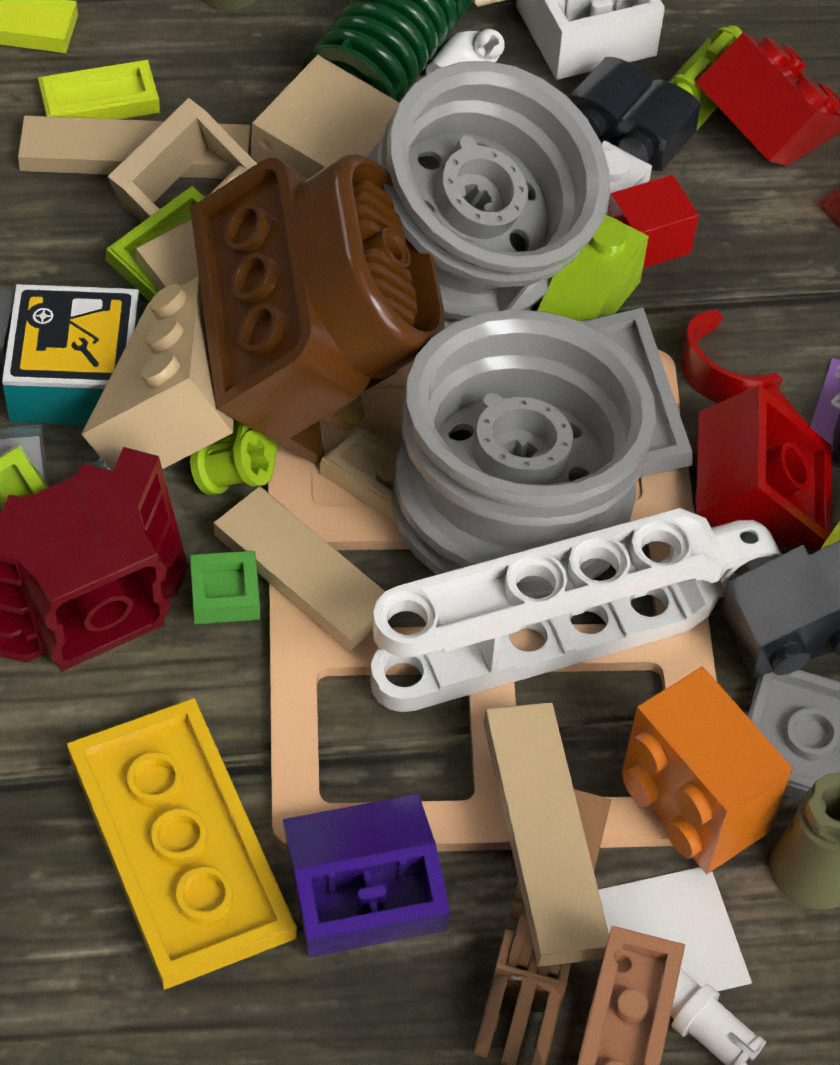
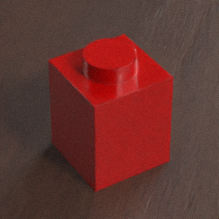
[607,174,699,268]

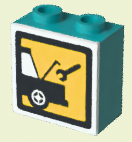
[2,284,141,425]

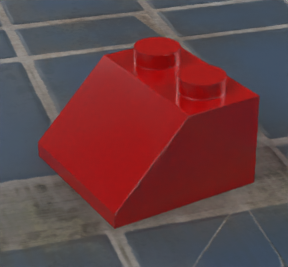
[694,385,833,550]

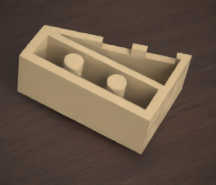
[82,276,234,471]

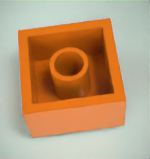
[621,666,793,875]

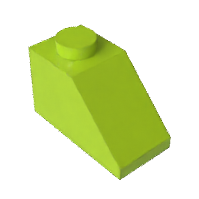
[537,214,649,322]

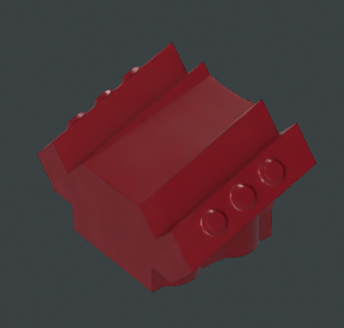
[0,447,188,672]

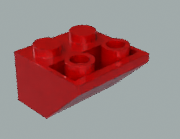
[696,32,840,166]

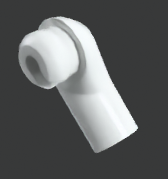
[426,29,505,75]

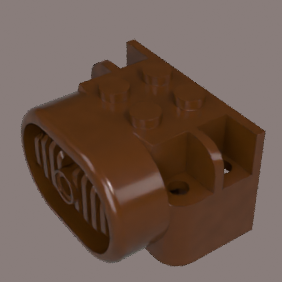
[190,154,445,464]

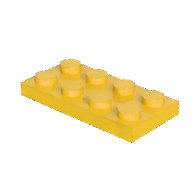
[67,698,297,990]

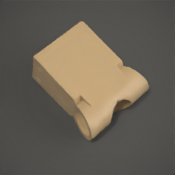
[251,55,399,179]

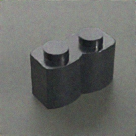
[569,57,701,171]

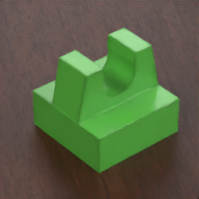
[190,551,260,624]

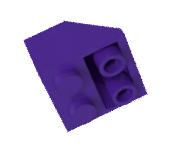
[283,794,450,958]

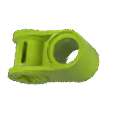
[190,419,279,495]

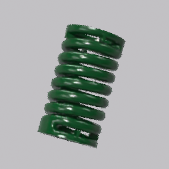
[303,0,473,102]

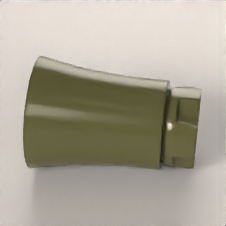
[769,772,840,910]

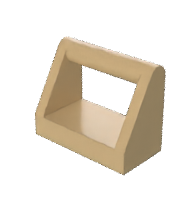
[108,98,257,222]

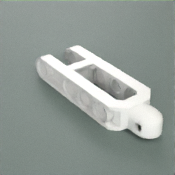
[370,508,782,712]

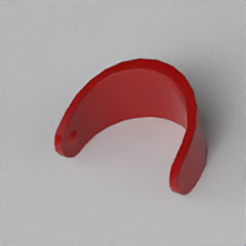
[681,309,783,403]

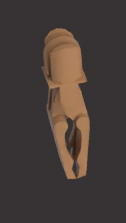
[473,789,612,1065]

